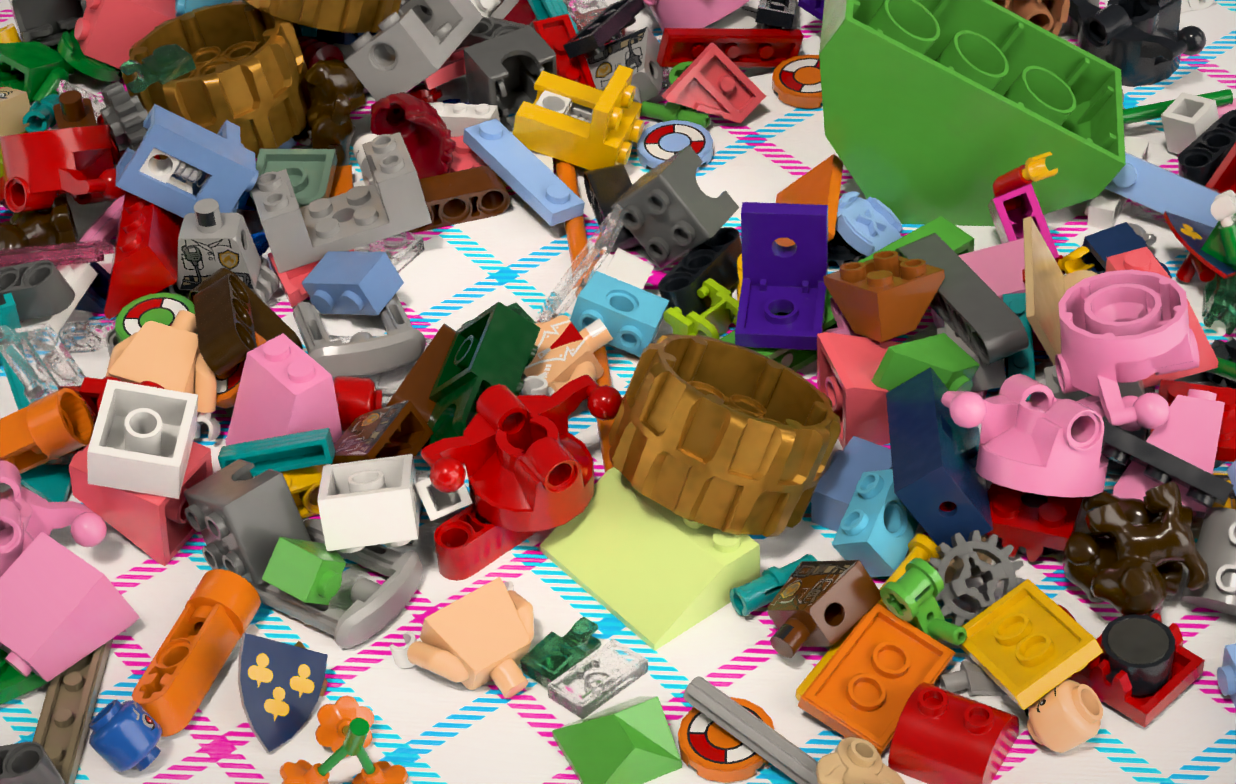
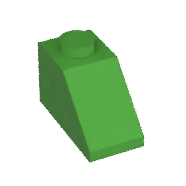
[871,333,980,391]
[262,537,346,605]

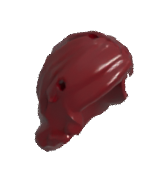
[370,92,456,179]

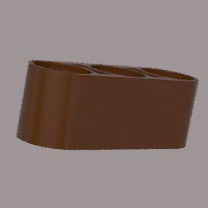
[408,166,511,233]
[386,323,456,423]

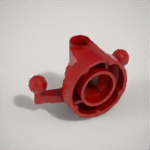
[0,125,127,213]
[421,375,622,532]

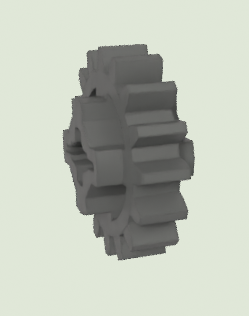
[100,81,154,157]
[926,530,1026,626]

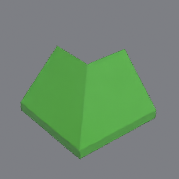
[552,696,682,784]

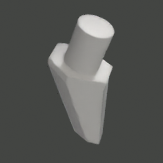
[940,661,1007,697]

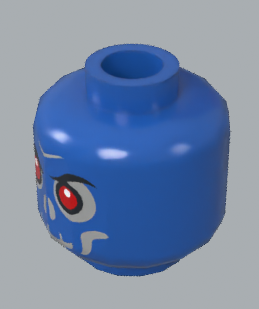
[89,699,162,772]

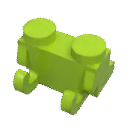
[663,278,739,340]

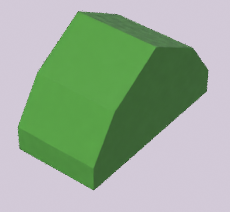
[819,0,1126,226]

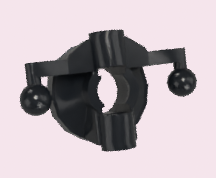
[1068,0,1207,87]

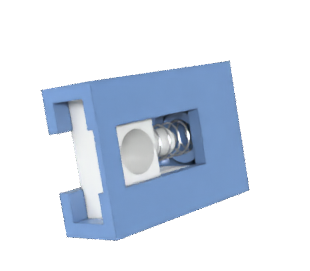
[116,104,259,218]

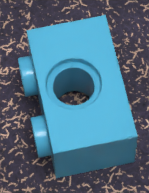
[570,269,669,357]
[832,469,919,577]

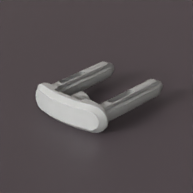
[293,294,426,379]
[248,518,423,648]

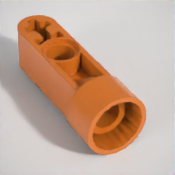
[0,388,94,474]
[132,569,261,737]

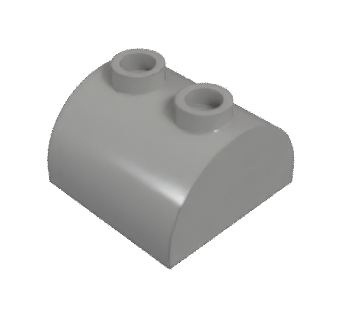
[1181,507,1236,616]

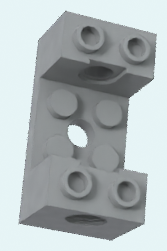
[345,0,483,102]
[251,132,432,273]

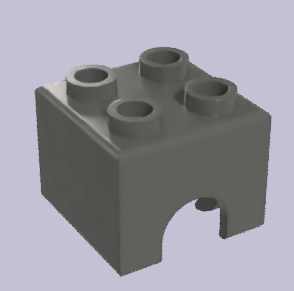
[9,0,87,47]
[464,25,557,131]
[611,145,739,268]
[184,459,311,585]

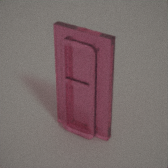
[0,239,114,267]

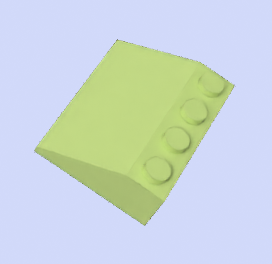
[540,467,760,651]

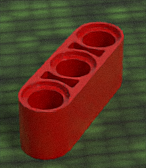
[434,503,538,581]

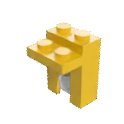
[513,65,645,170]

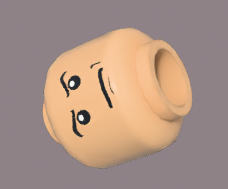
[1027,679,1103,753]

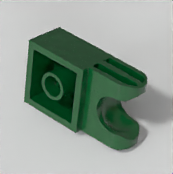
[421,301,541,450]

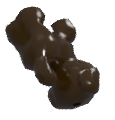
[292,59,364,166]
[0,193,80,267]
[1085,482,1209,617]
[1062,490,1192,603]

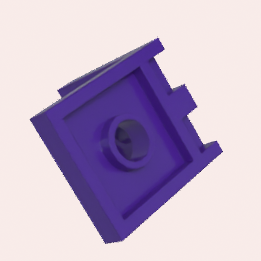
[735,202,828,350]

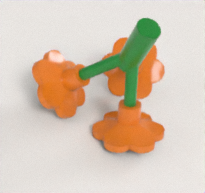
[279,695,408,784]

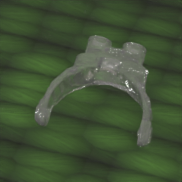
[52,315,118,354]

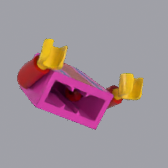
[988,152,1095,275]

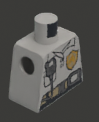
[586,26,664,103]
[178,198,261,290]

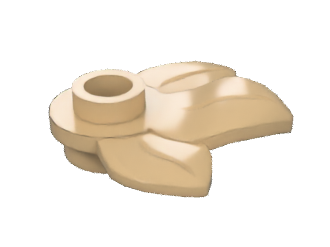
[816,737,905,784]

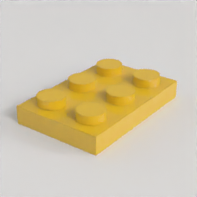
[959,579,1103,710]

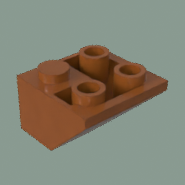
[823,251,945,342]

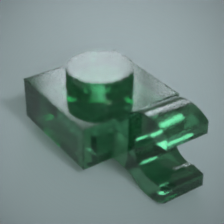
[120,44,196,93]
[1202,273,1236,335]
[520,617,602,694]

